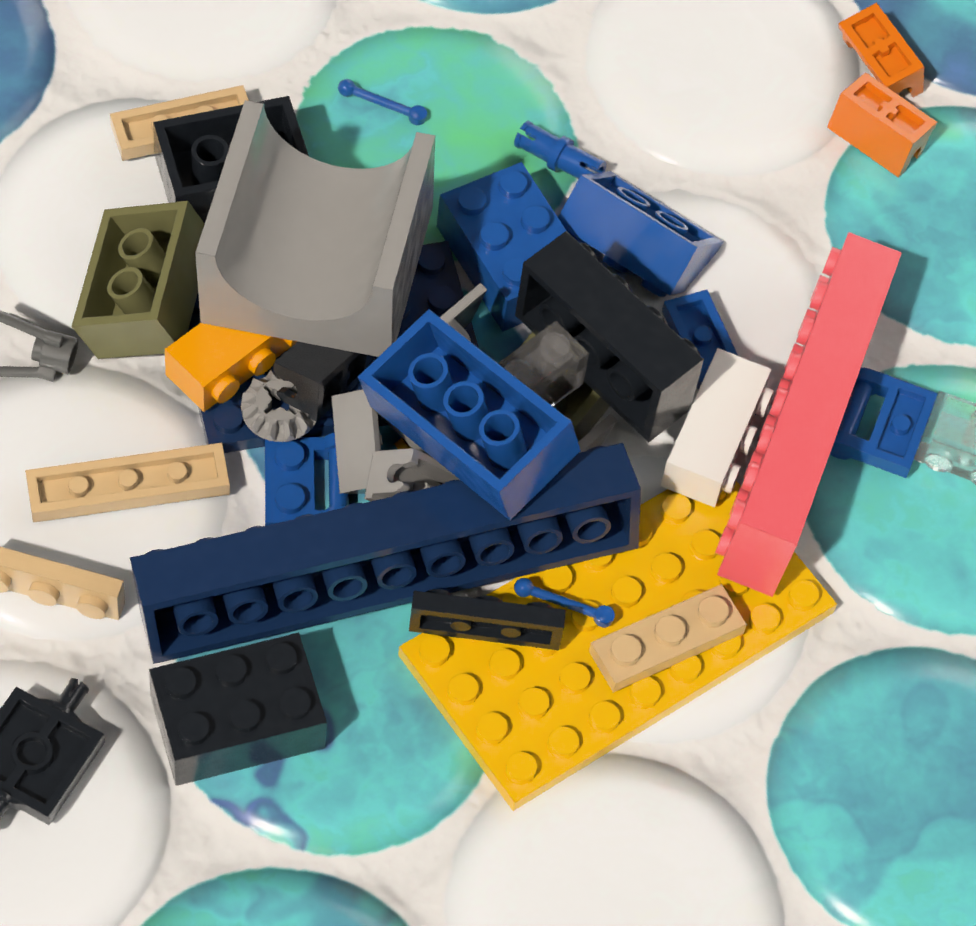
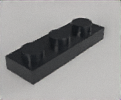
[409,589,566,650]

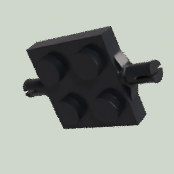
[0,678,105,825]

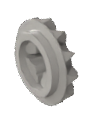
[241,370,316,442]

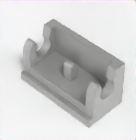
[331,389,383,494]
[364,448,460,501]

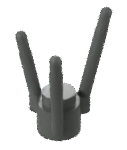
[0,310,79,382]

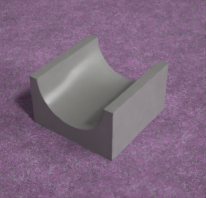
[195,100,436,357]

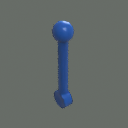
[338,79,427,125]
[514,578,615,628]

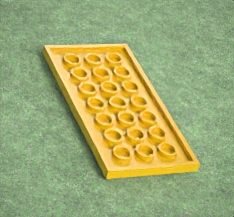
[398,481,837,811]

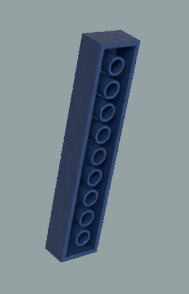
[130,443,641,664]

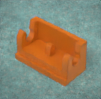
[839,2,924,98]
[827,72,937,178]

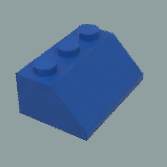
[558,171,724,297]

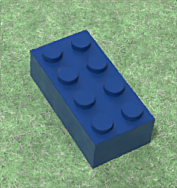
[358,309,581,520]

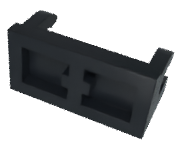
[273,342,371,422]

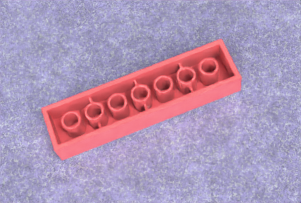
[715,232,902,597]

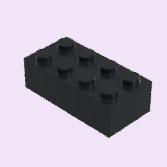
[515,231,704,443]

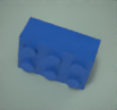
[436,162,566,332]

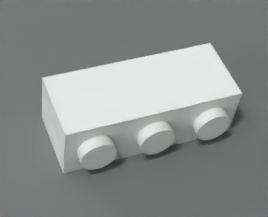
[660,348,774,508]

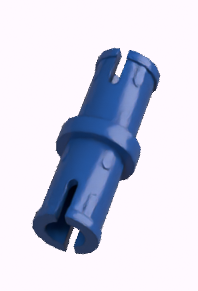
[514,121,607,179]

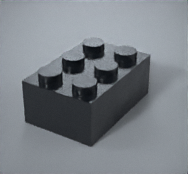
[153,96,309,223]
[149,633,327,786]

